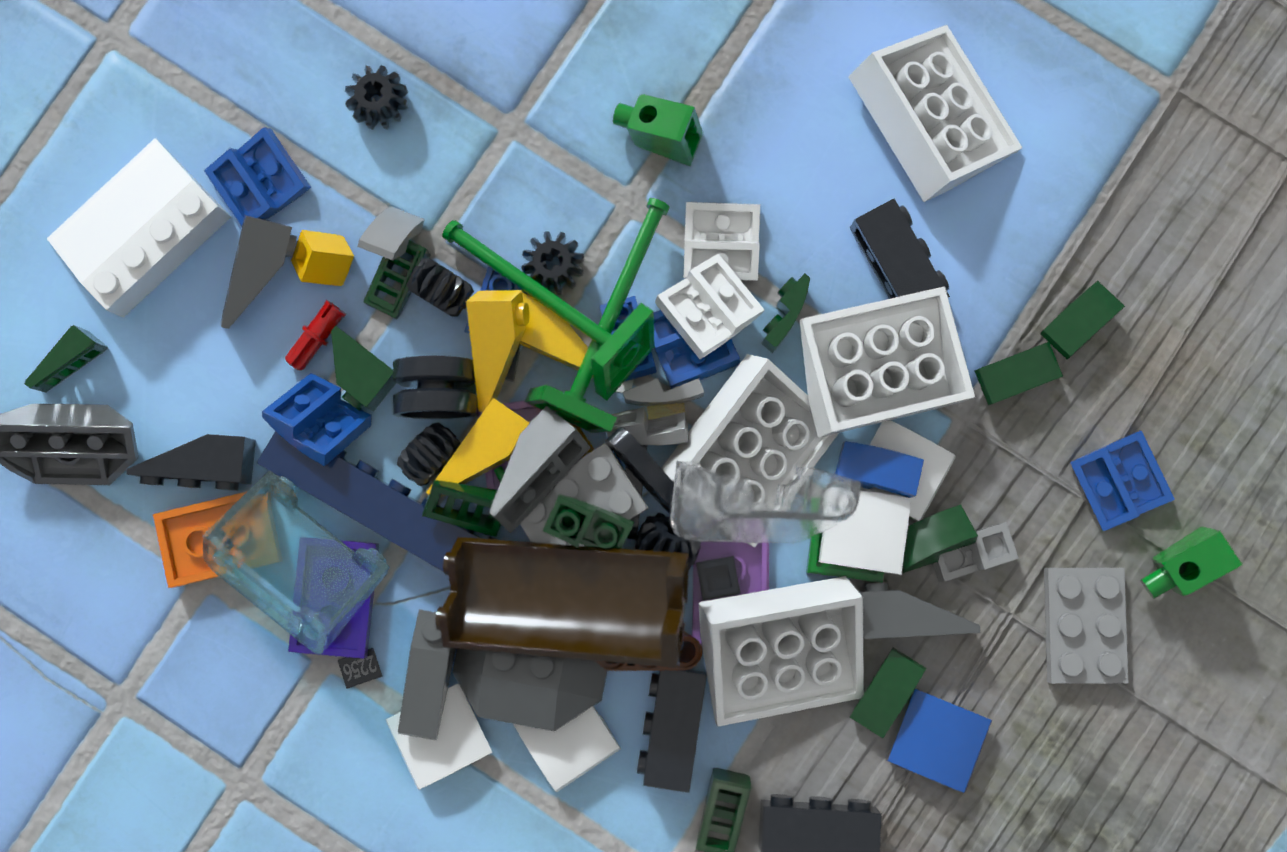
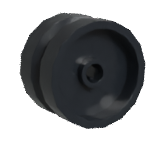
[393,356,478,419]

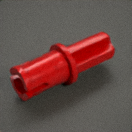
[285,300,346,371]

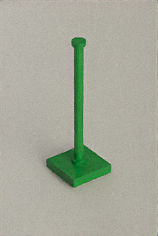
[524,198,670,433]
[442,220,655,400]

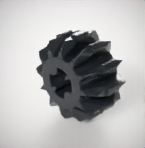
[345,65,409,130]
[521,231,585,295]
[407,258,474,317]
[397,422,461,486]
[634,512,702,570]

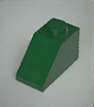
[331,326,396,411]

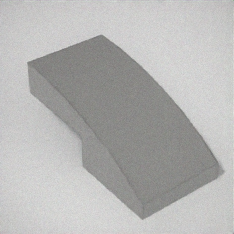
[357,206,425,261]
[622,378,705,407]
[606,407,688,445]
[933,522,1019,582]

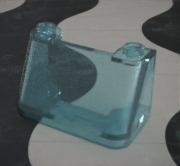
[203,470,390,655]

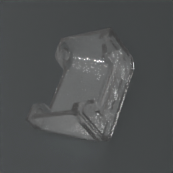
[670,461,861,544]

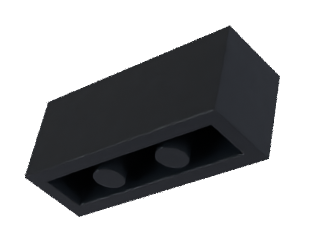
[850,198,950,299]
[637,670,707,793]
[759,794,882,852]

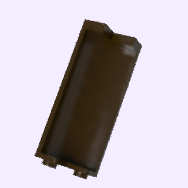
[435,537,689,668]

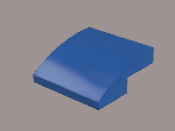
[204,127,311,227]
[653,310,741,389]
[262,373,372,466]
[1070,430,1175,531]
[888,689,992,793]

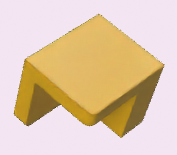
[291,230,354,286]

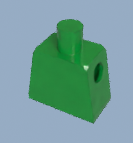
[613,94,703,166]
[1140,526,1243,599]

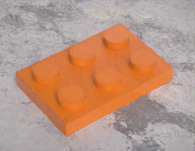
[153,487,284,588]

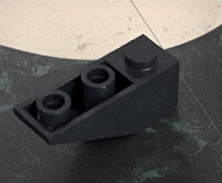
[126,434,256,491]

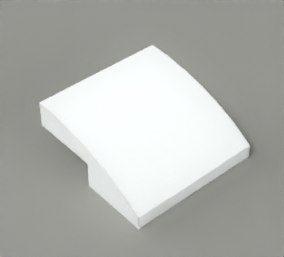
[683,202,760,281]
[655,253,764,359]
[849,420,956,521]
[819,486,912,575]
[385,683,493,790]
[513,706,621,792]

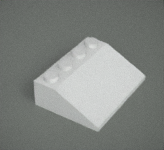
[848,25,1022,202]
[47,138,231,318]
[800,286,975,438]
[662,354,839,548]
[699,576,864,727]

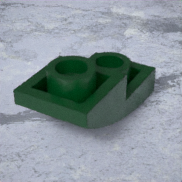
[762,273,810,353]
[1040,281,1125,360]
[974,342,1063,405]
[542,494,634,549]
[902,504,978,573]
[850,647,926,739]

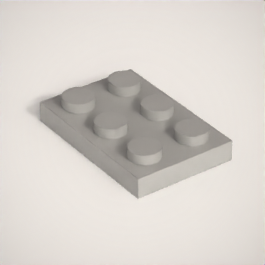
[520,443,649,546]
[1044,568,1128,684]

